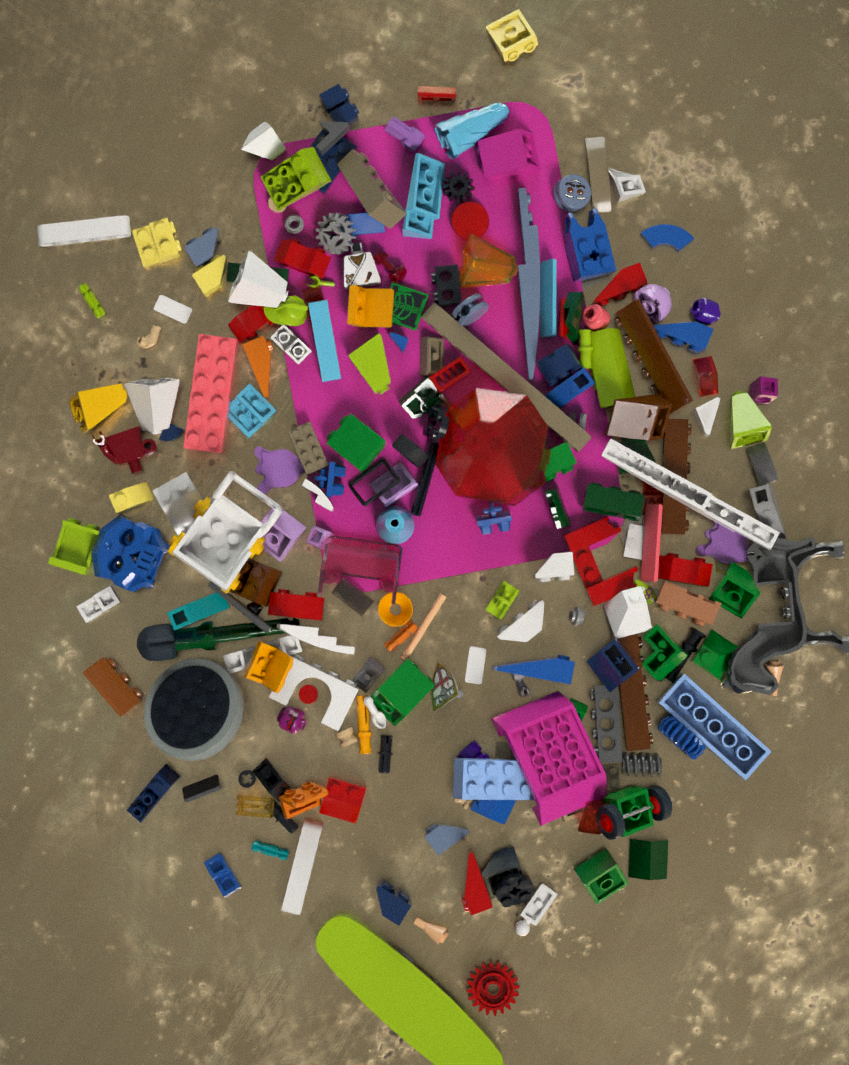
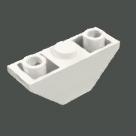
[497,600,545,642]

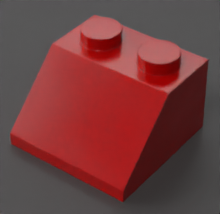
[319,776,367,824]

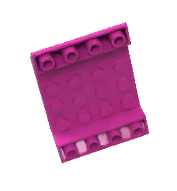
[491,691,608,826]

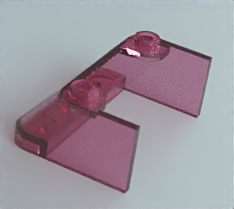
[318,536,403,605]

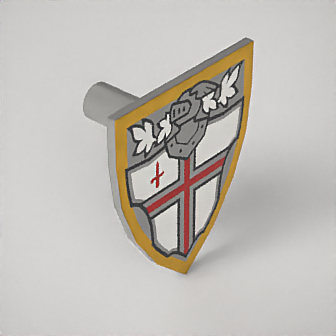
[431,664,463,712]

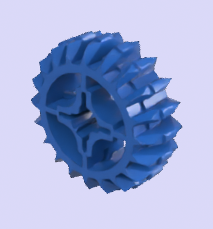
[658,715,706,760]

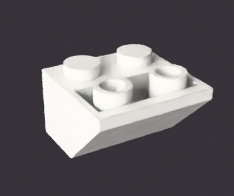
[533,552,574,583]

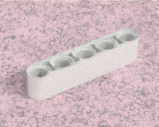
[37,215,131,247]
[281,819,323,915]

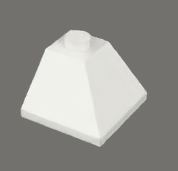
[603,586,652,639]

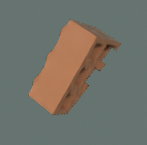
[654,581,721,627]

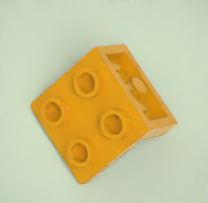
[347,286,394,327]

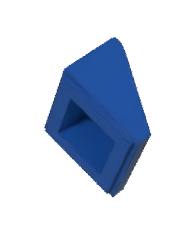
[389,332,409,354]

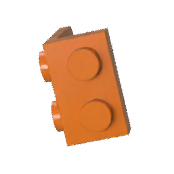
[279,782,329,819]

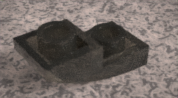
[331,578,374,616]

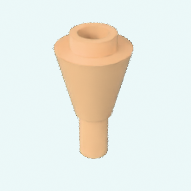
[765,660,784,696]
[414,917,449,945]

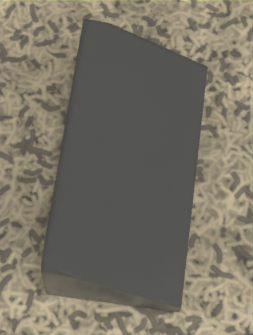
[182,775,223,803]

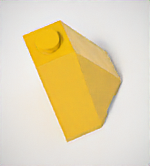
[69,383,127,433]

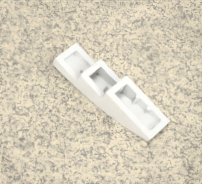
[277,624,355,655]

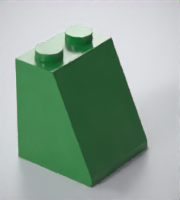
[326,414,387,474]
[370,659,435,727]

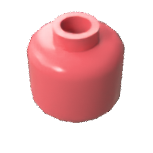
[582,304,610,331]

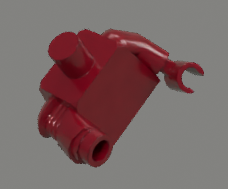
[92,426,156,474]

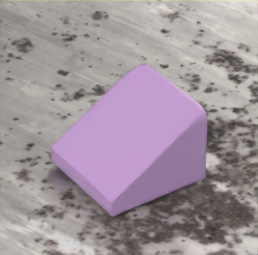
[306,525,335,551]

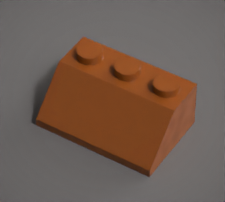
[83,657,143,717]

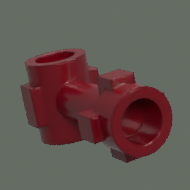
[373,250,407,283]

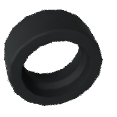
[392,434,428,468]

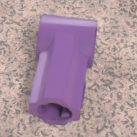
[385,117,425,152]

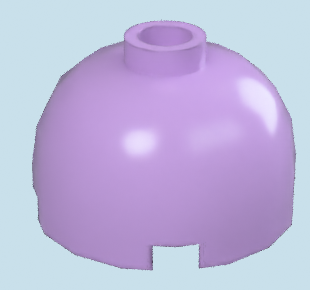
[634,284,672,323]

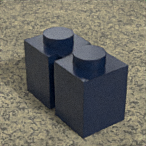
[319,83,359,126]

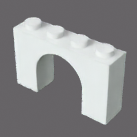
[269,654,359,731]

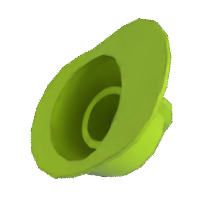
[263,296,308,326]

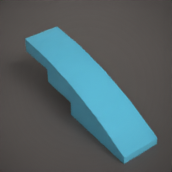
[308,300,341,382]

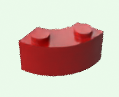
[273,238,331,279]
[228,305,276,343]
[658,553,713,587]
[268,589,324,621]

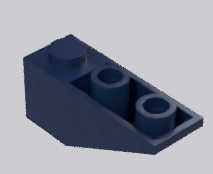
[126,764,180,823]

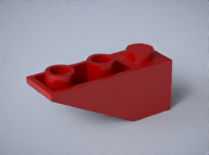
[592,262,648,307]

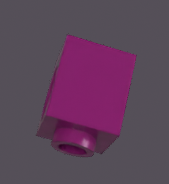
[750,376,778,404]

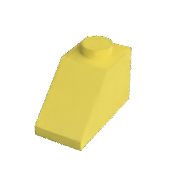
[109,482,154,514]

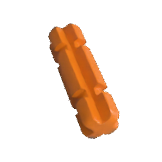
[384,621,418,652]

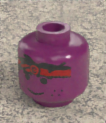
[277,706,307,734]

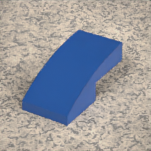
[204,853,242,898]

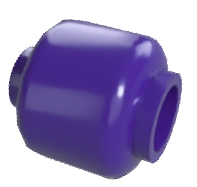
[691,297,721,325]

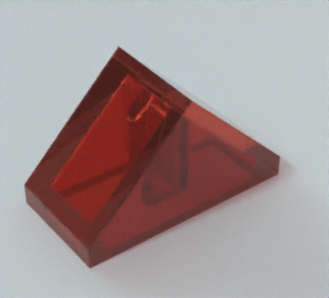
[692,356,718,397]

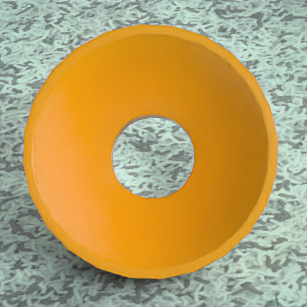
[378,592,413,627]

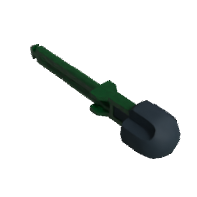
[136,618,300,661]

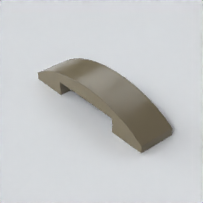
[585,136,611,213]

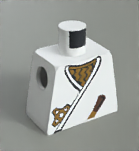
[344,243,381,290]

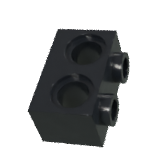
[431,264,462,308]

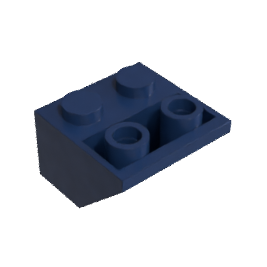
[586,638,641,692]
[376,880,412,926]

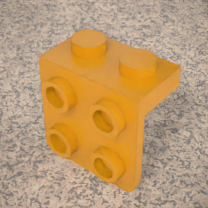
[243,641,294,693]

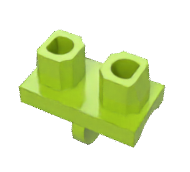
[485,580,520,620]

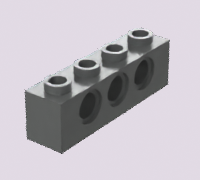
[590,684,622,763]

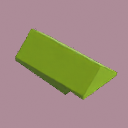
[590,328,636,409]

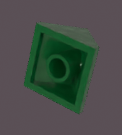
[628,838,668,880]

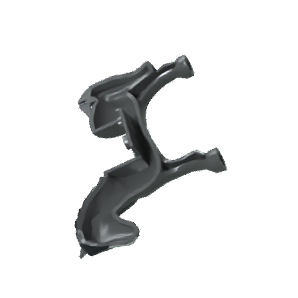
[722,537,849,695]

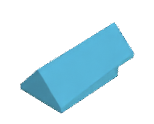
[403,153,445,239]

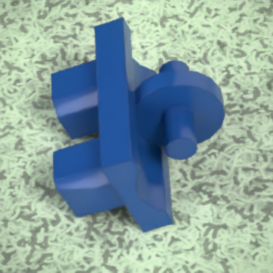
[314,462,346,498]
[476,502,512,535]

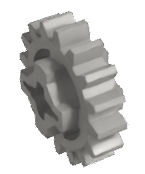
[316,213,356,254]

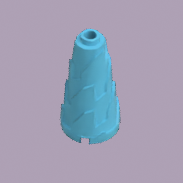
[434,103,510,159]

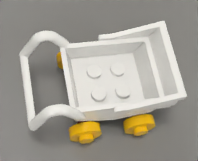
[167,471,282,594]

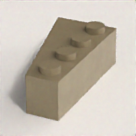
[337,149,407,229]

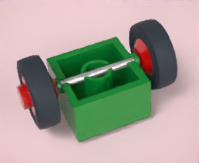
[596,785,672,840]

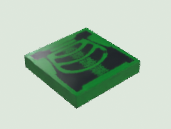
[390,282,429,331]

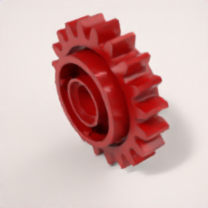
[466,961,520,1016]

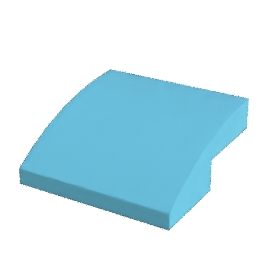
[229,383,276,439]

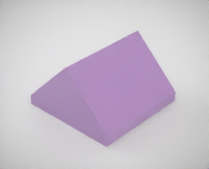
[370,462,418,508]

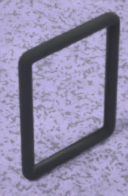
[349,459,400,506]

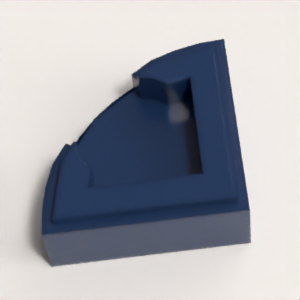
[159,424,185,442]

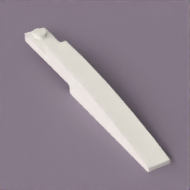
[601,439,780,550]

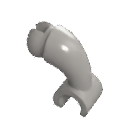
[511,673,530,697]

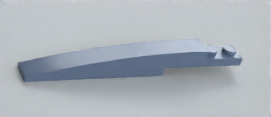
[517,188,540,382]

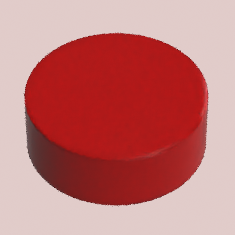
[299,685,318,704]

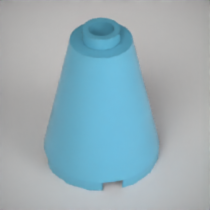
[376,506,414,544]

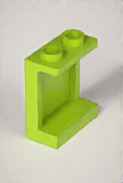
[48,518,100,576]

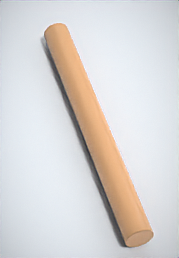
[400,593,446,661]

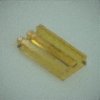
[236,795,274,818]

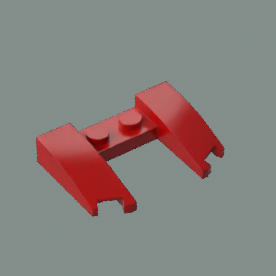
[563,516,638,606]

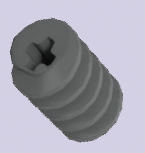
[621,752,662,778]

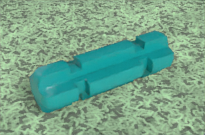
[251,840,289,860]

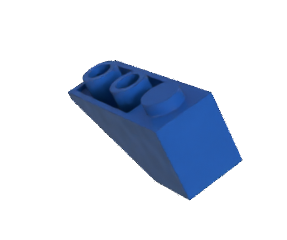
[653,322,714,353]
[545,368,595,409]

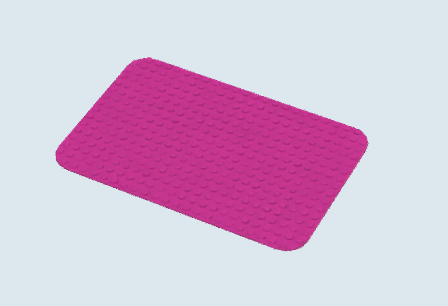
[254,102,624,592]

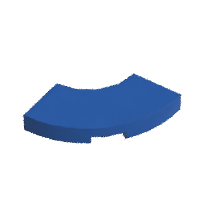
[640,224,694,251]

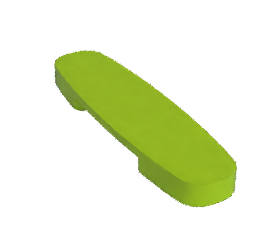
[316,913,504,1065]

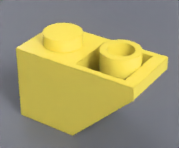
[192,254,228,297]

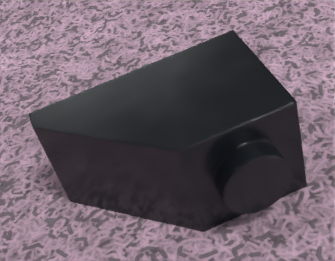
[253,758,294,802]

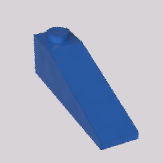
[492,655,575,685]

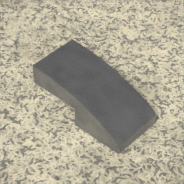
[746,442,778,486]

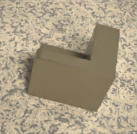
[495,742,515,759]

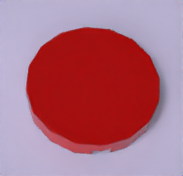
[451,202,489,241]

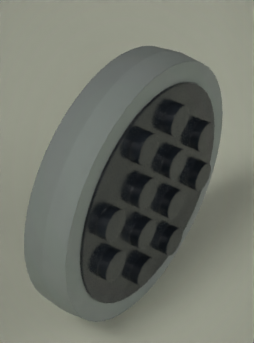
[144,659,244,761]

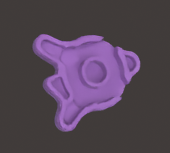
[254,447,305,494]
[696,522,749,565]

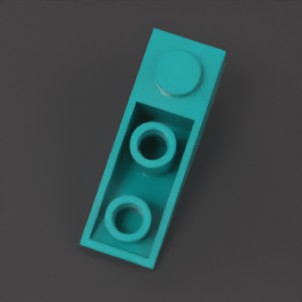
[167,593,230,630]

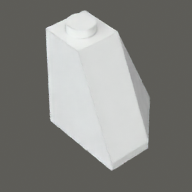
[228,251,288,308]
[125,378,179,434]

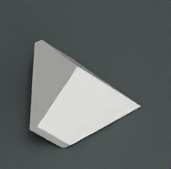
[241,122,287,161]
[608,168,646,202]
[691,397,721,436]

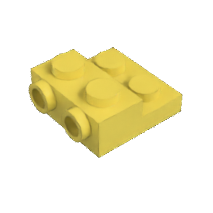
[485,9,538,62]
[132,218,182,268]

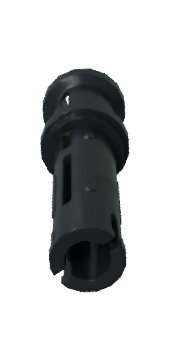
[665,627,706,683]

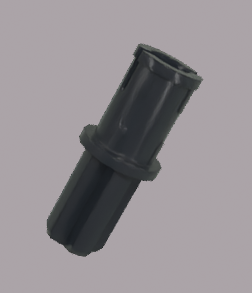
[378,735,393,774]
[265,799,299,834]

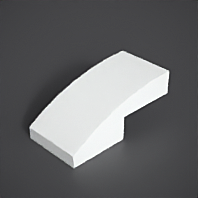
[302,479,334,512]
[76,586,120,623]

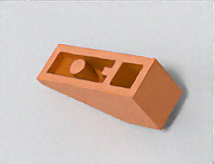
[242,335,273,399]

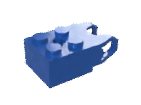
[564,208,616,282]

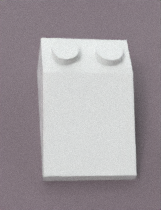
[153,472,203,536]

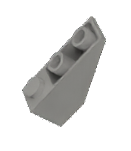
[750,483,787,539]

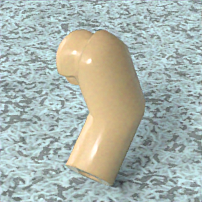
[136,325,161,349]

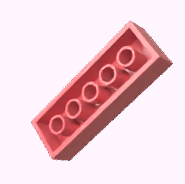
[183,334,239,455]

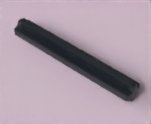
[411,442,440,517]

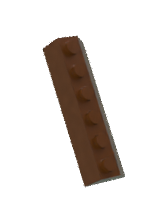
[614,299,693,414]

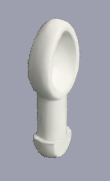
[364,696,386,729]

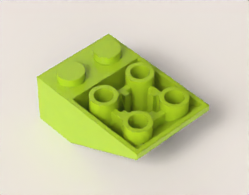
[261,147,331,211]

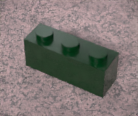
[582,483,645,521]

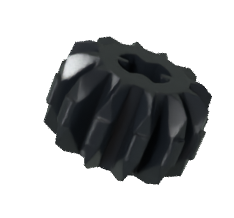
[442,171,475,204]

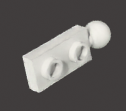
[515,882,558,936]

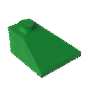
[709,562,761,619]
[690,629,738,682]

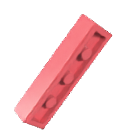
[641,504,663,582]

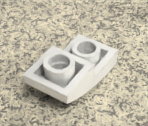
[270,325,311,365]

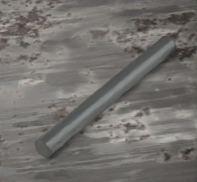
[208,582,271,633]

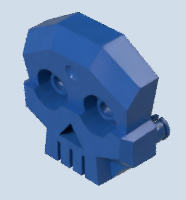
[92,514,170,592]

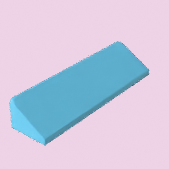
[540,259,557,338]

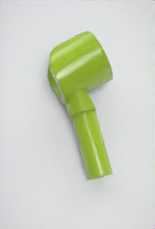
[306,276,335,288]

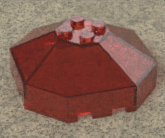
[435,388,551,507]

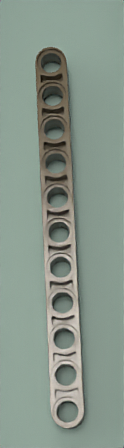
[421,303,592,452]

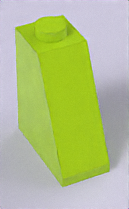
[348,333,391,395]

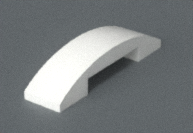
[223,635,302,673]

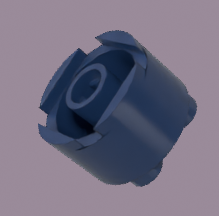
[536,344,582,387]

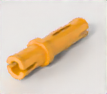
[356,695,372,754]

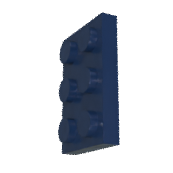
[310,129,357,195]

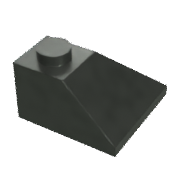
[482,847,522,899]

